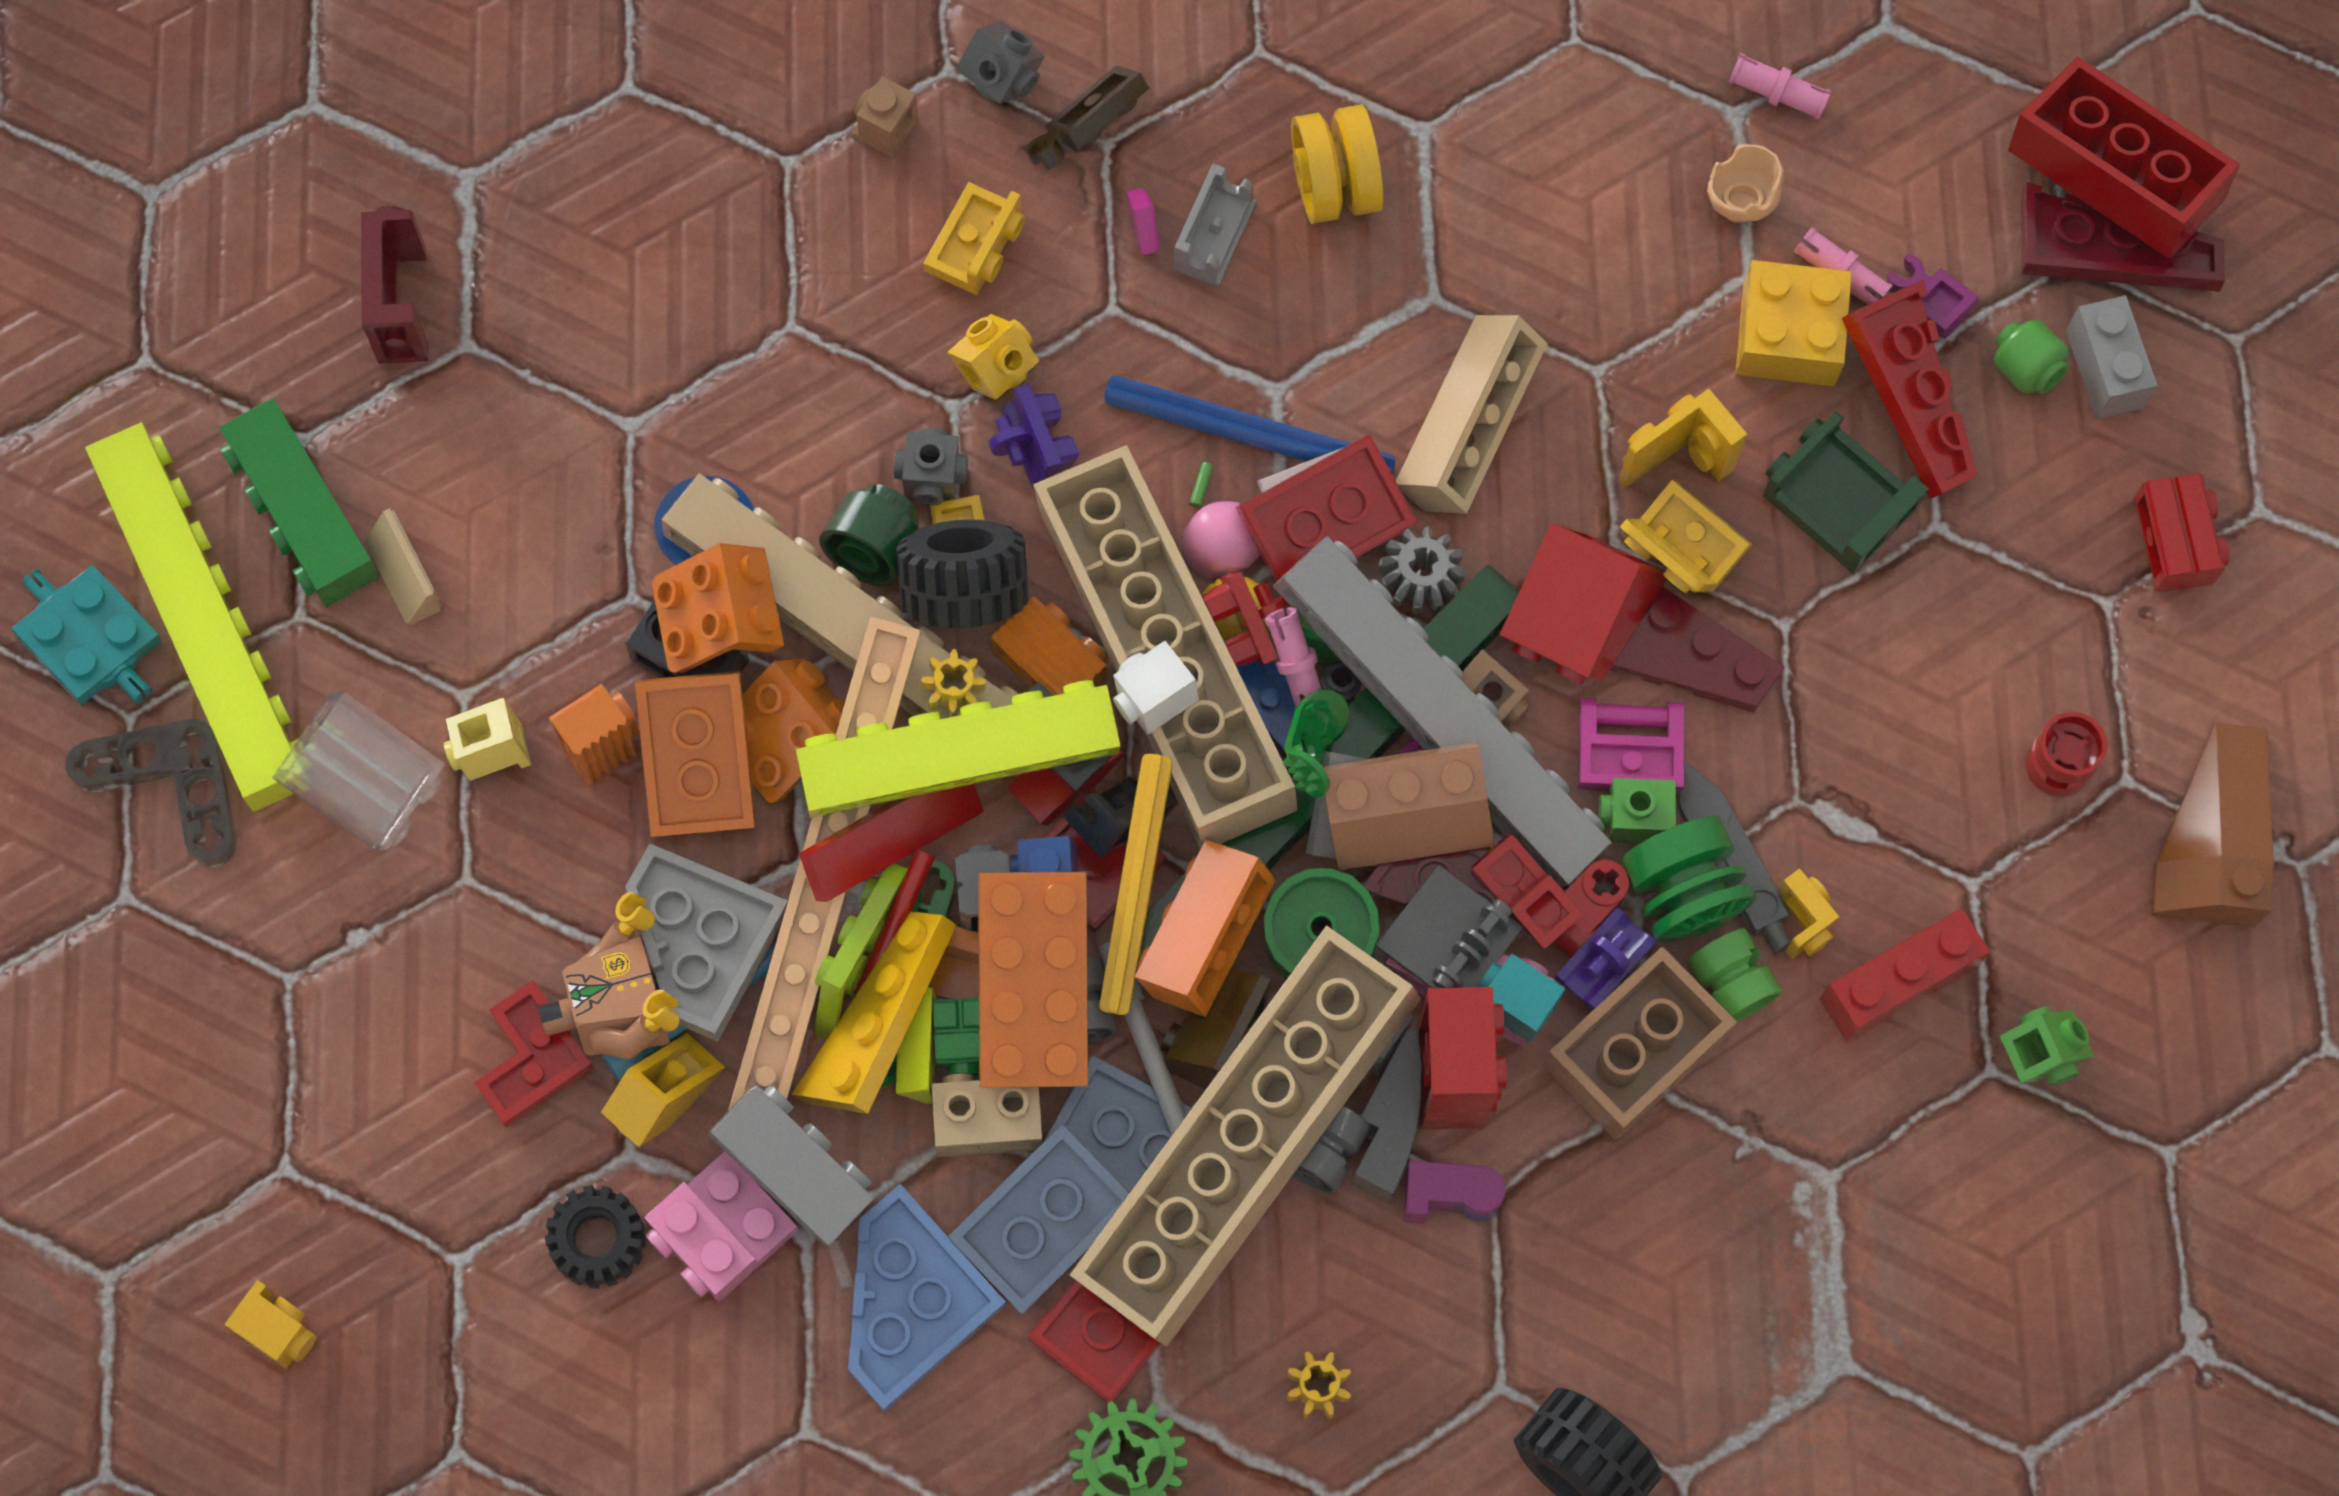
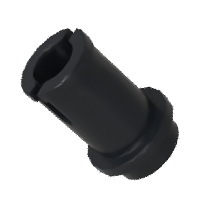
[1321,661,1362,705]

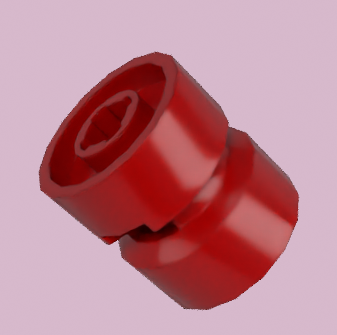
[2026,711,2108,797]

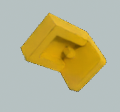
[1778,868,1839,959]

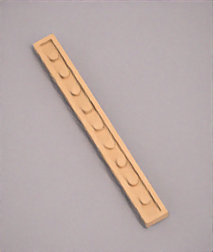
[728,616,920,1110]

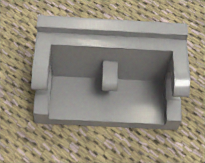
[1174,163,1257,287]

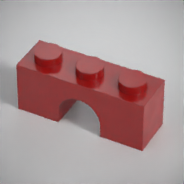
[1819,908,1991,1043]

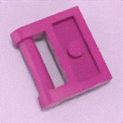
[1578,698,1684,793]

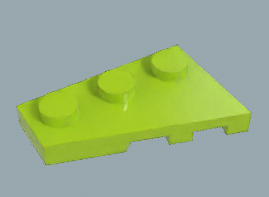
[814,863,907,1040]

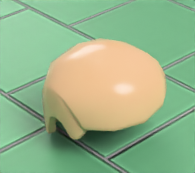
[1707,144,1784,223]

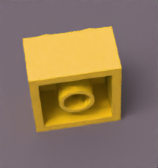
[1735,260,1852,387]

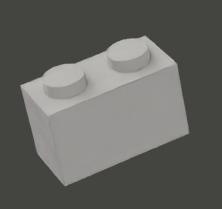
[2065,295,2158,420]

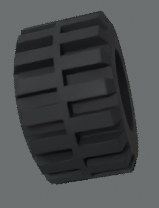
[896,520,1029,628]
[1514,1388,1662,1496]

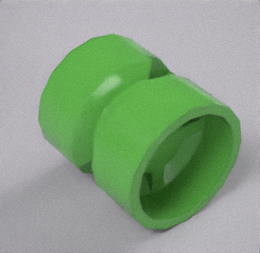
[1687,928,1783,1022]

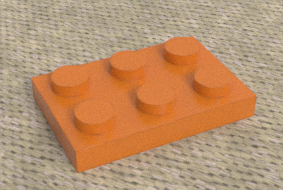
[635,671,756,837]

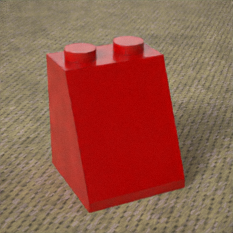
[1499,522,1667,684]

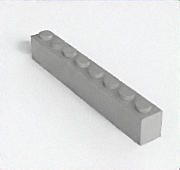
[1273,536,1611,887]

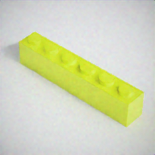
[796,680,1120,818]

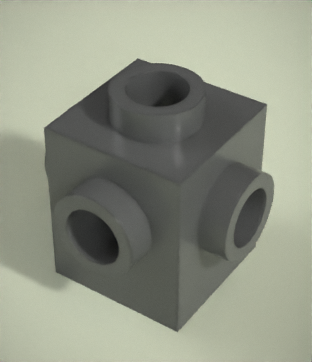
[955,21,1045,103]
[894,428,968,505]

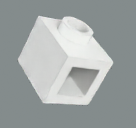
[1113,641,1199,735]

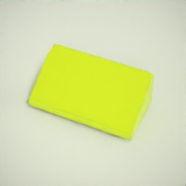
[895,987,937,1104]

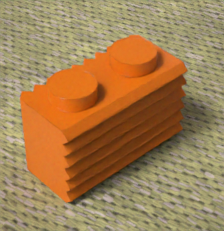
[991,596,1107,696]
[549,684,640,785]

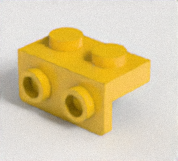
[923,182,1026,295]

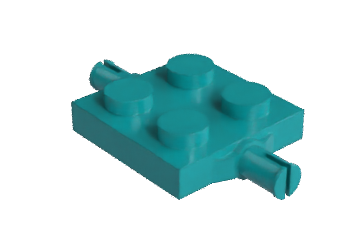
[11,565,161,706]

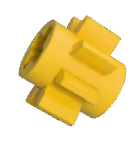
[920,649,986,717]
[1286,1351,1351,1419]

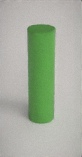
[1189,462,1214,508]

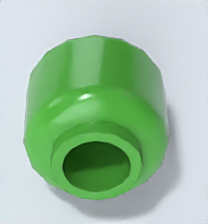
[1994,320,2070,394]

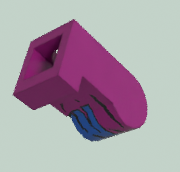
[1403,1161,1506,1224]

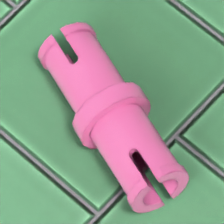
[1728,53,1831,120]
[1793,227,1893,305]
[1265,607,1322,710]

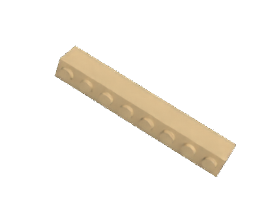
[661,473,1018,719]

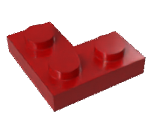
[474,980,594,1128]

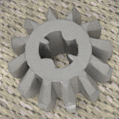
[1378,525,1466,615]

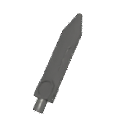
[1678,761,1791,953]

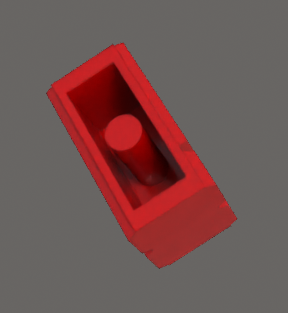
[2134,473,2229,592]

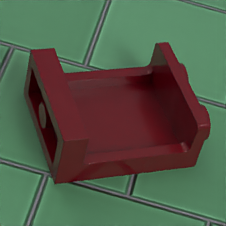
[361,206,428,364]

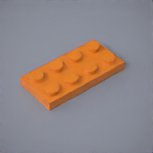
[978,872,1088,1088]

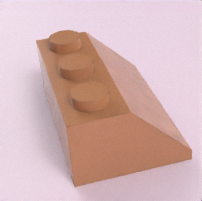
[1322,742,1495,870]

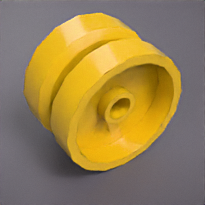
[1291,104,1383,224]

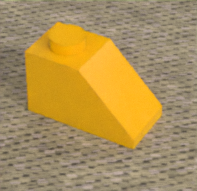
[601,1033,725,1147]

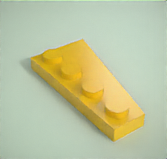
[791,912,957,1114]

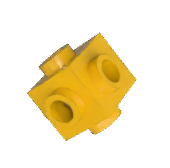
[947,314,1039,400]

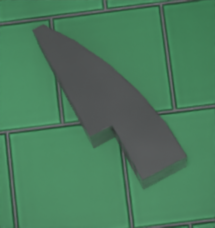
[1352,1026,1422,1205]

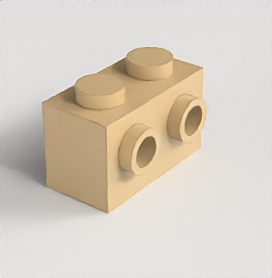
[932,1074,1043,1157]

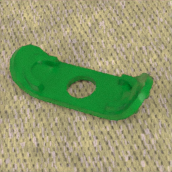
[1283,689,1349,797]

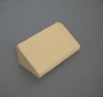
[366,508,442,625]

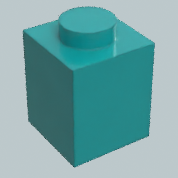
[1478,953,1565,1043]

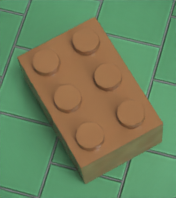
[1543,946,1737,1142]

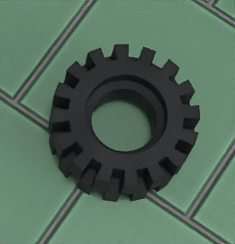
[545,1185,646,1289]

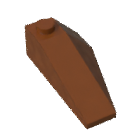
[2152,722,2274,927]

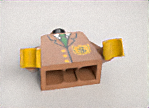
[538,892,679,1060]

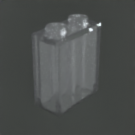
[272,691,445,850]

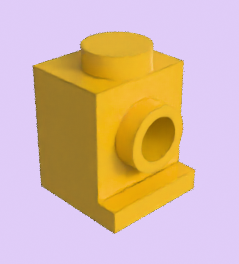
[224,1280,317,1369]

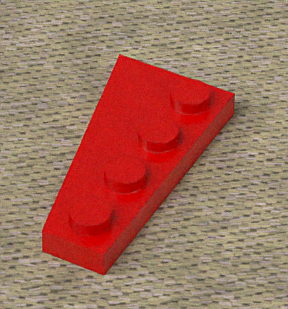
[1841,279,1977,499]

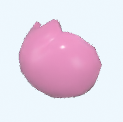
[1181,501,1261,580]

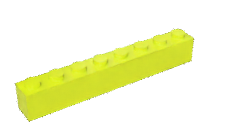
[85,422,312,813]

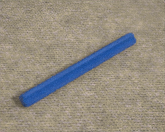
[1105,375,1396,475]

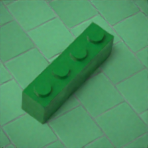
[219,398,379,607]

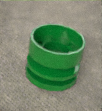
[1620,816,1757,944]

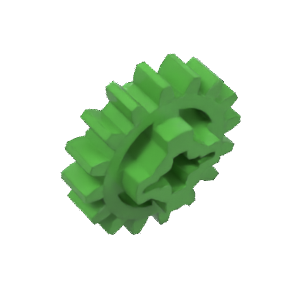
[1070,1399,1188,1496]

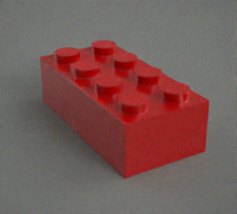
[2008,56,2240,259]

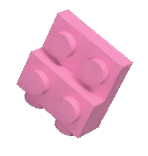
[644,1151,799,1302]

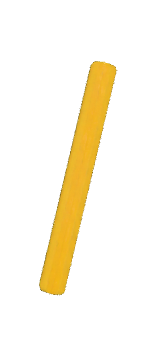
[1099,754,1173,1015]

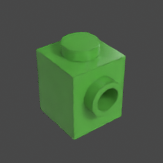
[1598,778,1676,844]

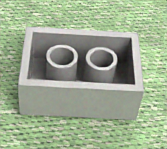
[707,1085,874,1246]

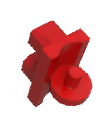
[1202,571,1290,666]

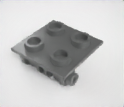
[1375,865,1523,988]

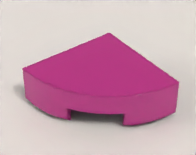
[1126,188,1161,255]

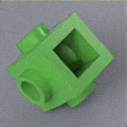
[2000,1006,2094,1086]

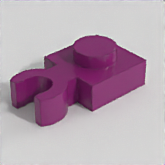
[1887,254,1979,339]

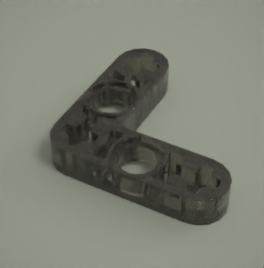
[65,719,237,867]

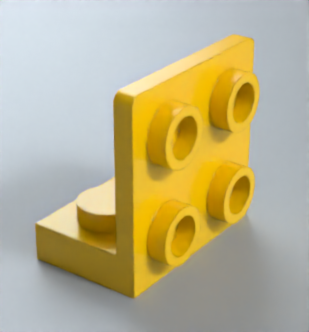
[1619,388,1747,488]

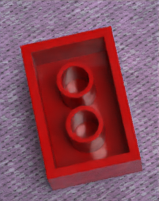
[1417,987,1507,1130]

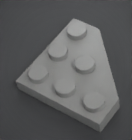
[625,844,788,1042]

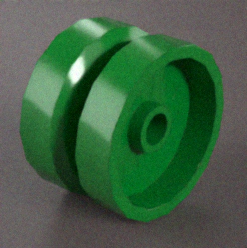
[1264,868,1379,980]

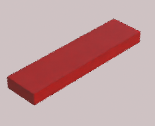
[799,784,984,902]

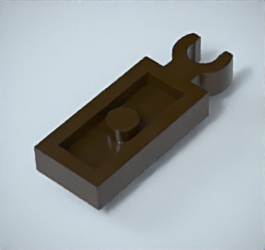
[1024,65,1149,170]

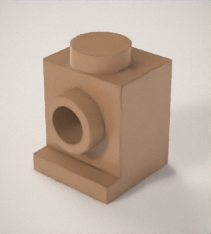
[851,76,919,159]
[1462,649,1530,727]

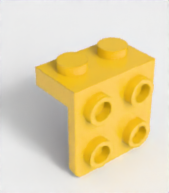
[1620,480,1753,593]

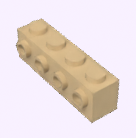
[1396,315,1548,514]

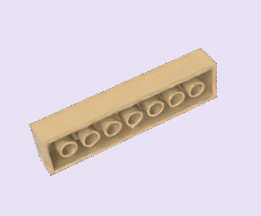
[1033,445,1298,849]
[1070,926,1421,1347]

